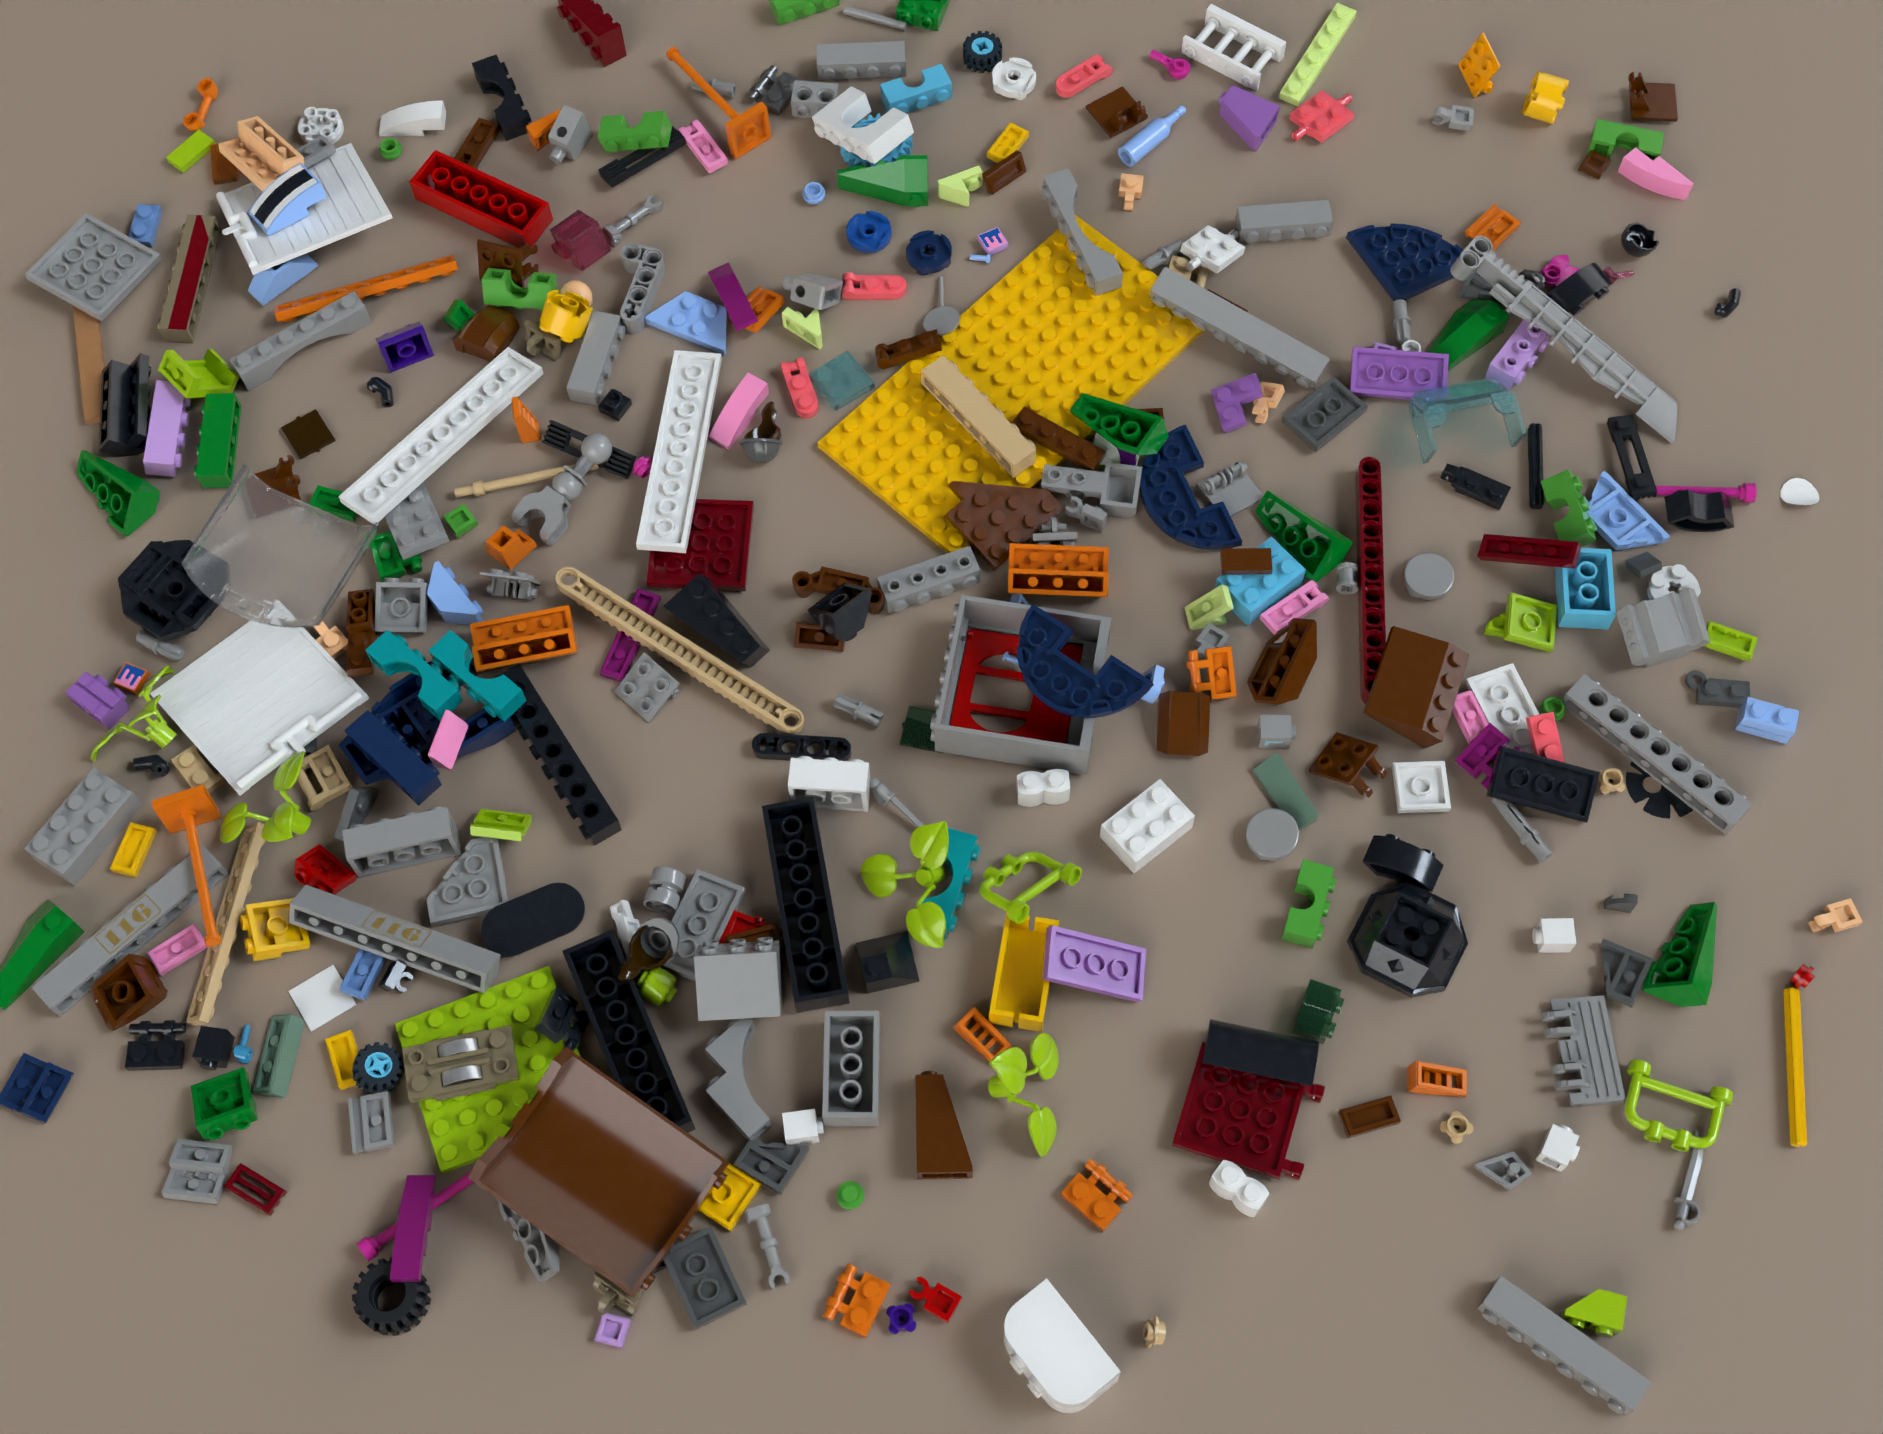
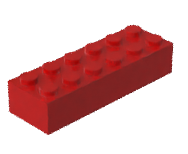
[409,150,553,248]

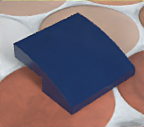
[0,1053,74,1123]

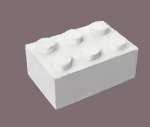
[788,756,871,812]
[1100,779,1195,874]

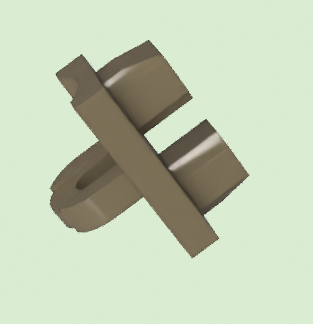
[524,320,566,361]
[592,1271,644,1316]

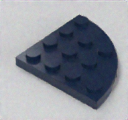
[1346,223,1463,301]

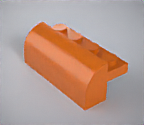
[1008,543,1109,597]
[470,605,579,673]

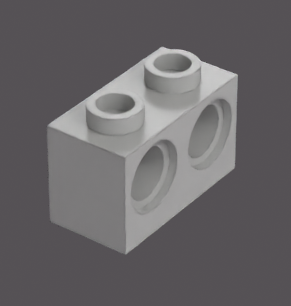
[791,80,839,117]

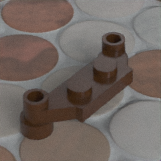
[792,566,884,615]

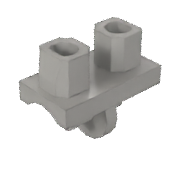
[1032,517,1077,546]

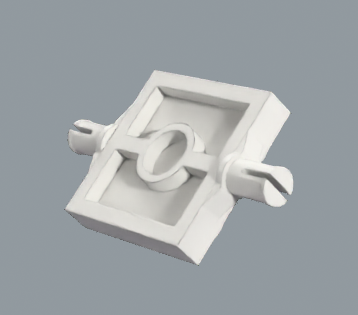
[1180,225,1245,274]

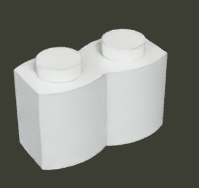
[1016,769,1070,807]
[1209,1160,1269,1217]

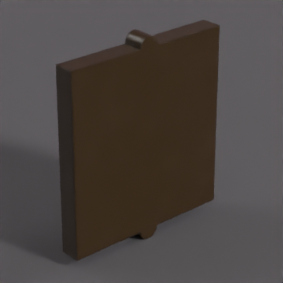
[281,409,336,460]

